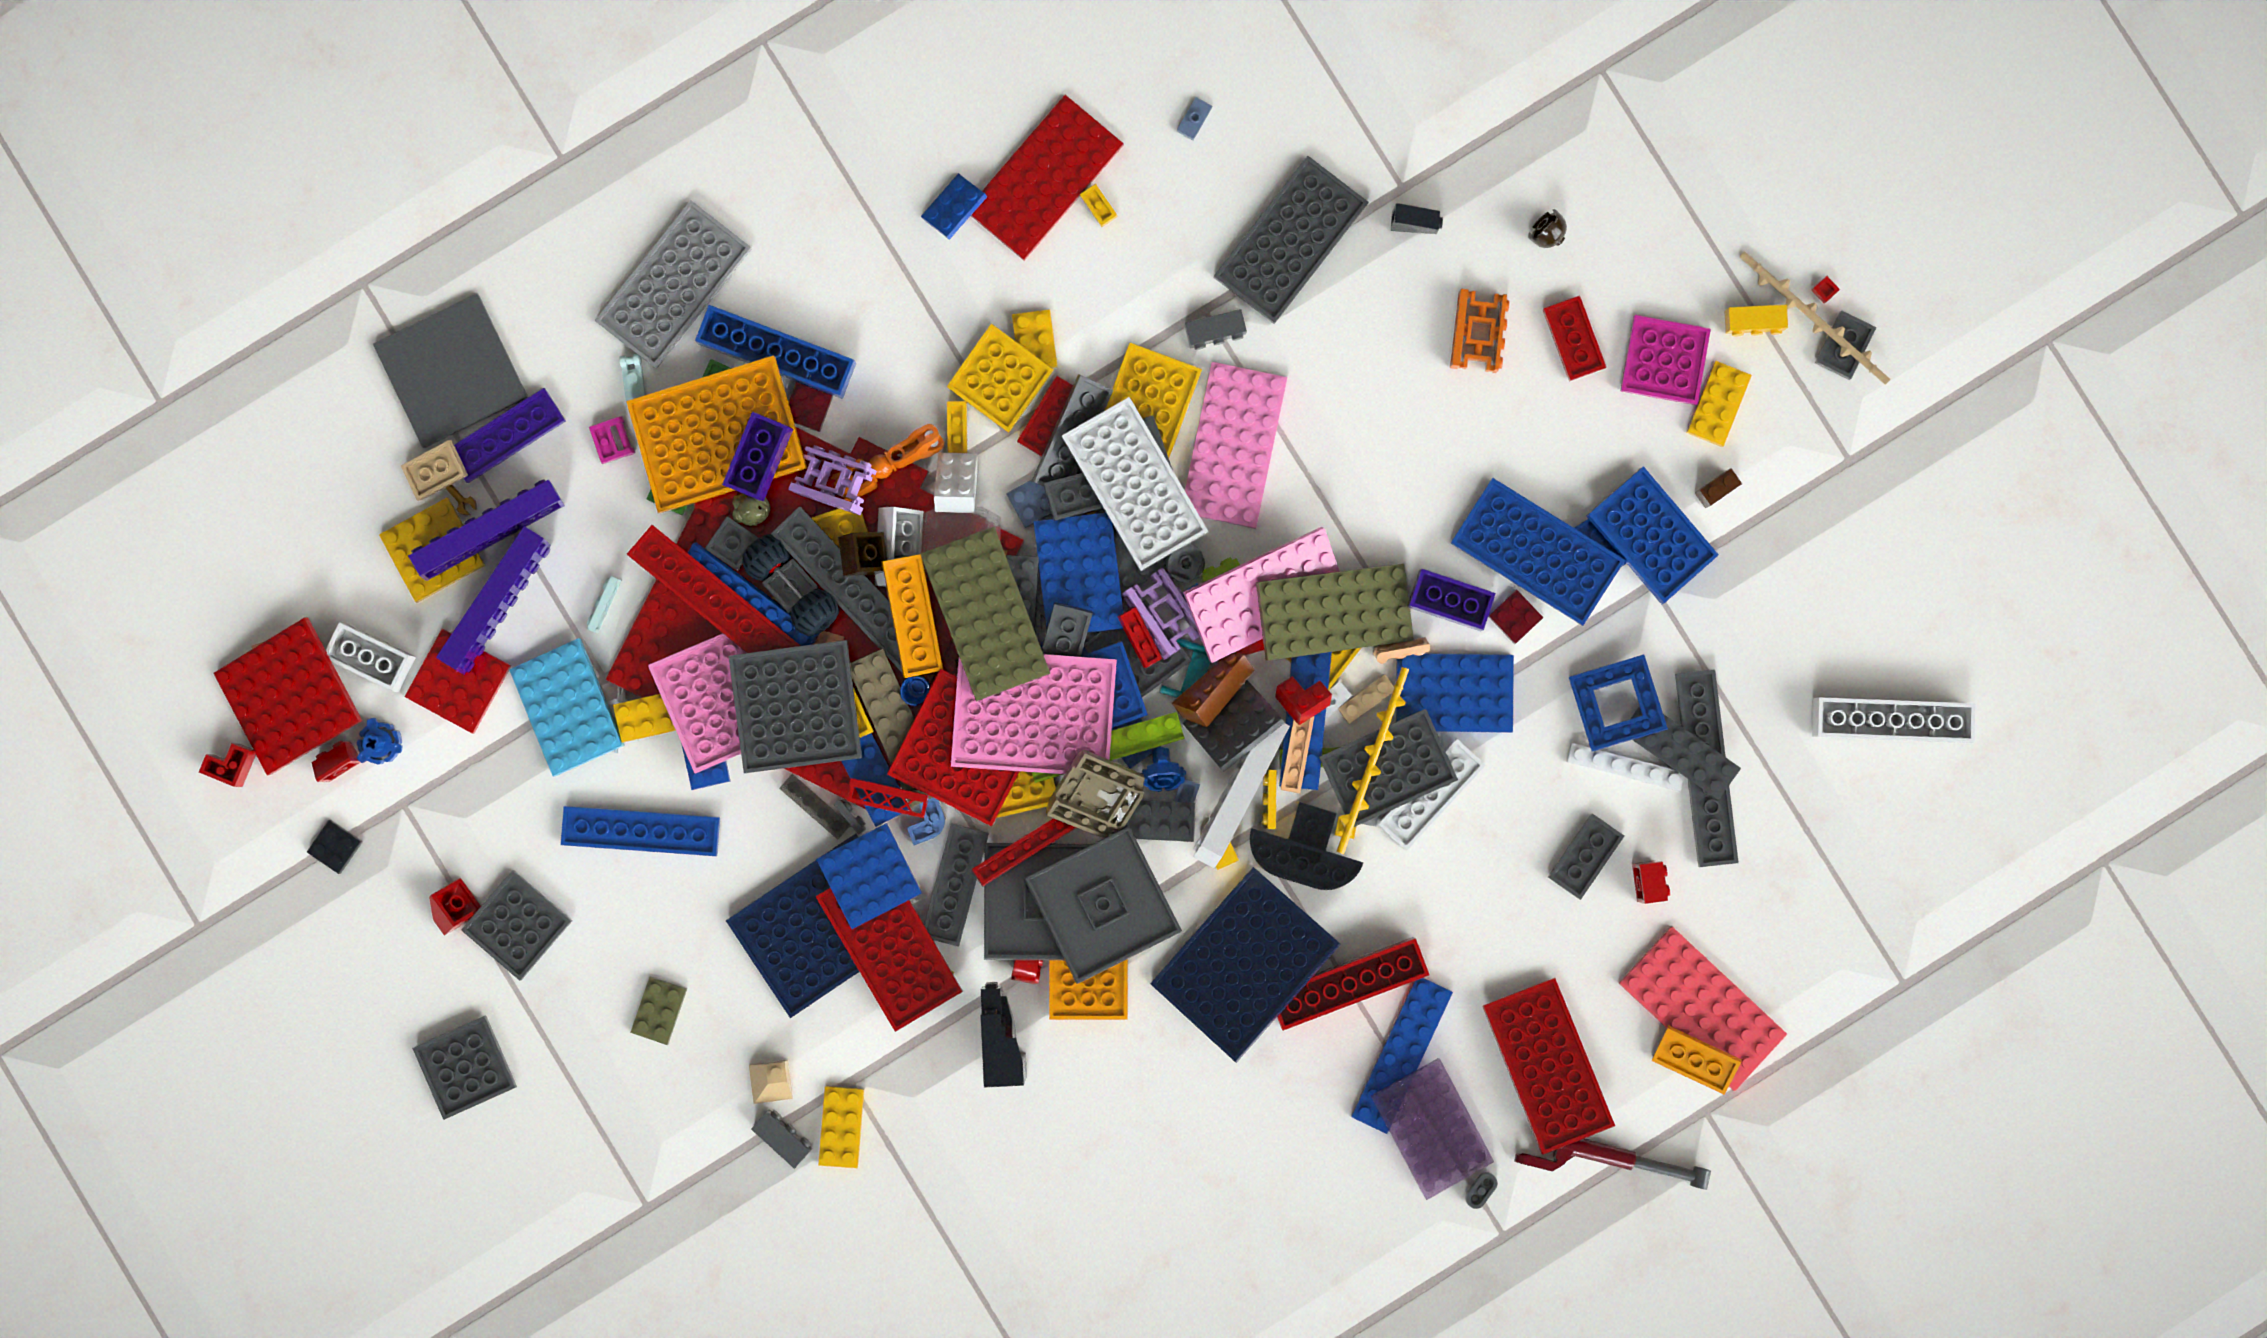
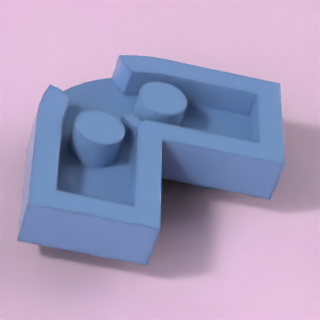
[907,798,945,846]

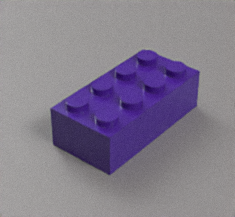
[722,412,793,502]
[1408,569,1496,632]

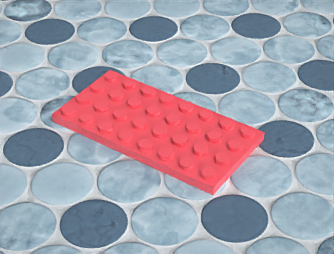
[1619,926,1787,1091]

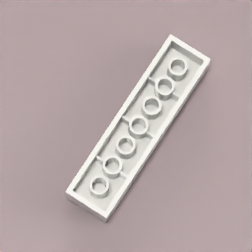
[1812,697,1976,743]
[1193,723,1290,868]

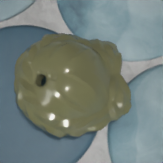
[732,493,771,526]

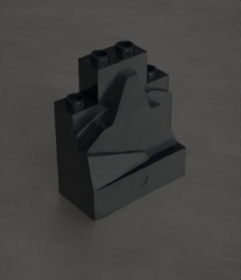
[980,982,1027,1088]

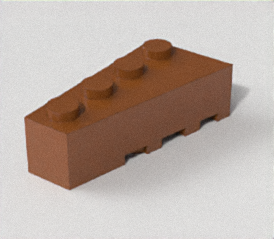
[1171,652,1255,727]

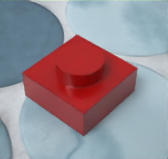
[1811,276,1840,304]

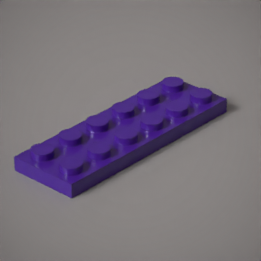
[454,388,566,483]

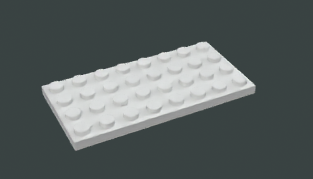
[1062,397,1208,571]

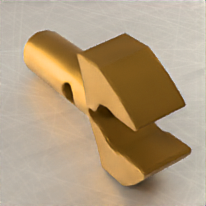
[446,484,477,515]

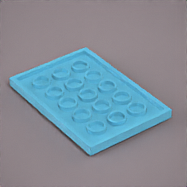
[509,638,625,777]

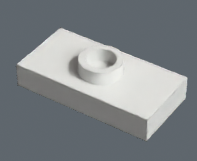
[1325,681,1352,720]

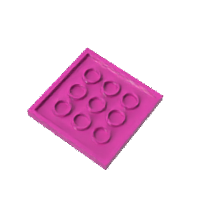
[1620,315,1711,405]

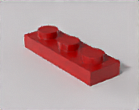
[1117,607,1162,668]

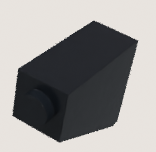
[1391,203,1443,234]

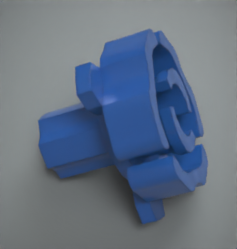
[356,718,403,765]
[1142,747,1186,792]

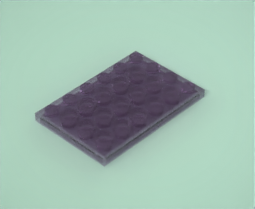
[1371,1058,1494,1200]

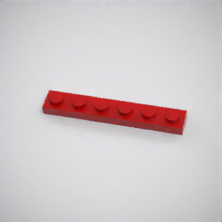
[972,818,1077,887]

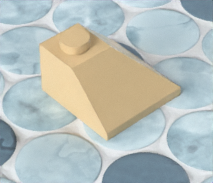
[749,1060,793,1104]

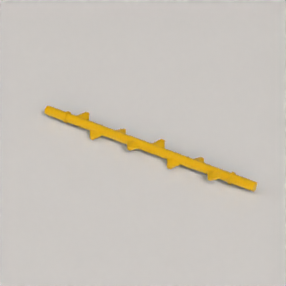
[1336,667,1409,854]

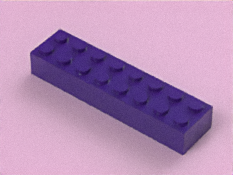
[408,479,565,581]
[436,526,551,675]

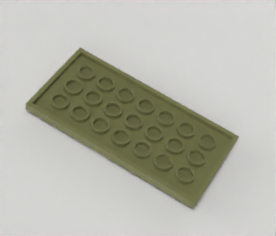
[921,527,1050,702]
[1256,563,1414,661]

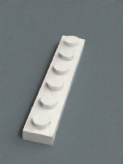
[1566,743,1684,791]

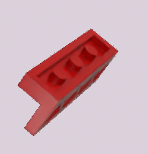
[847,778,929,818]

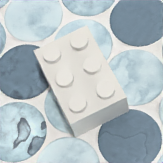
[934,452,978,513]

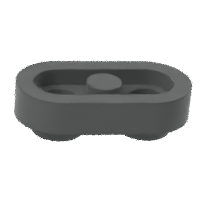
[1465,1172,1498,1209]

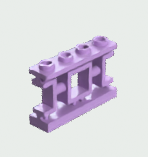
[788,445,877,515]
[1121,568,1200,660]

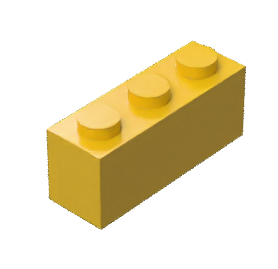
[1724,305,1788,337]

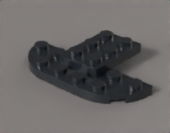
[1249,802,1364,890]

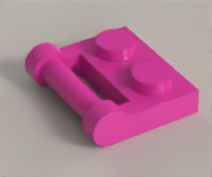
[589,416,635,464]

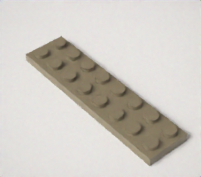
[850,649,933,808]

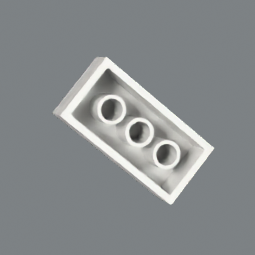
[326,622,416,692]

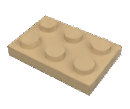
[401,440,468,501]

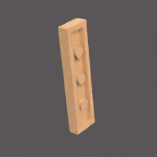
[1280,716,1314,793]

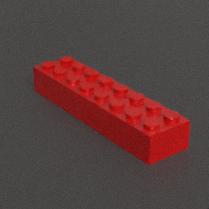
[1277,937,1430,1031]

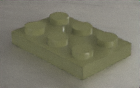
[630,976,687,1045]

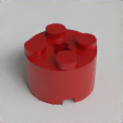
[1011,960,1043,984]

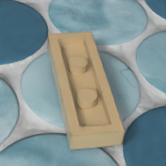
[1338,674,1394,724]

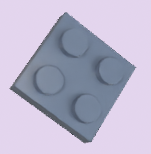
[1006,480,1051,528]

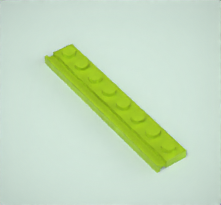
[1032,712,1185,783]

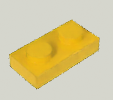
[1080,184,1117,227]

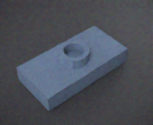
[1177,97,1213,141]

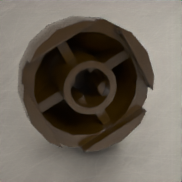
[1528,209,1567,248]

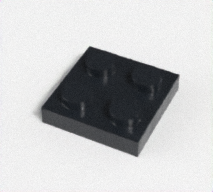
[307,820,363,874]

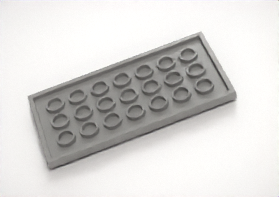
[595,200,752,369]

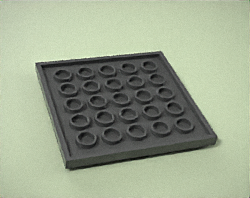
[728,640,862,774]

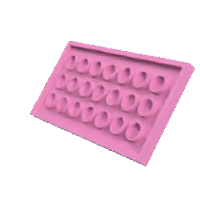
[1185,362,1288,529]
[1183,527,1340,663]

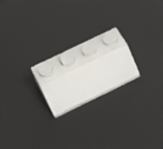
[875,507,924,587]

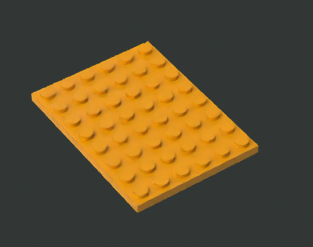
[626,356,807,513]

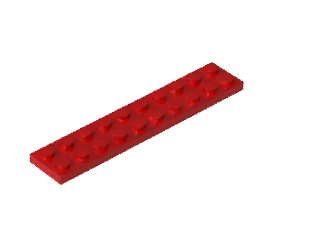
[627,525,800,653]

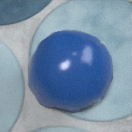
[900,675,930,706]

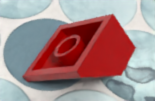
[429,878,481,936]

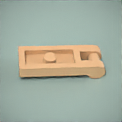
[1373,637,1430,664]

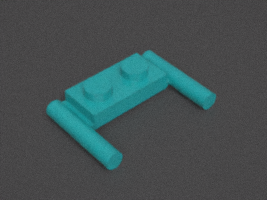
[1160,638,1210,698]

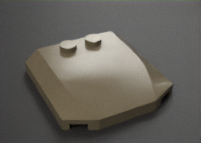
[1046,750,1145,838]

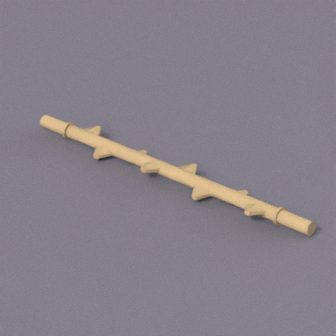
[1740,251,1891,385]

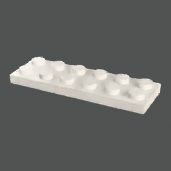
[1378,739,1486,851]

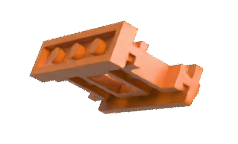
[1450,289,1510,373]

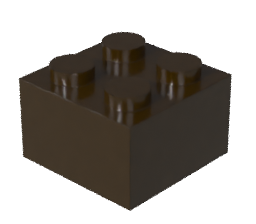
[838,532,887,576]

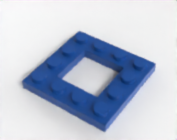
[1569,654,1668,752]

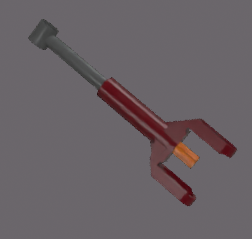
[1514,1138,1711,1190]

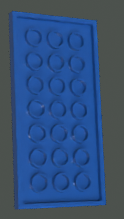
[1451,478,1625,626]

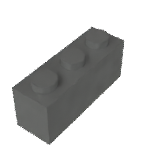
[1184,309,1247,350]
[751,1109,813,1169]

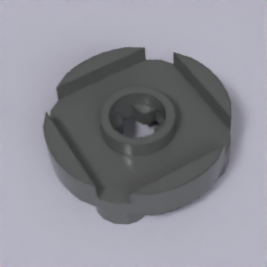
[1166,543,1205,582]

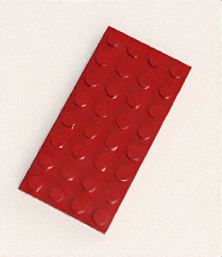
[971,94,1124,261]
[816,888,963,1032]
[1482,978,1615,1155]

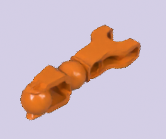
[831,424,944,502]

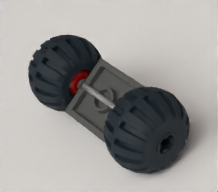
[742,534,839,636]

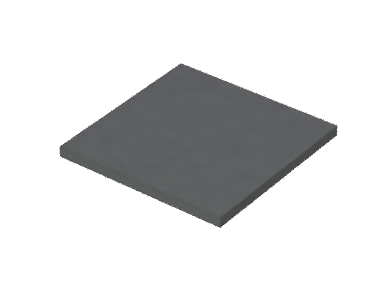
[373,293,529,448]
[1024,826,1182,984]
[984,843,1092,961]

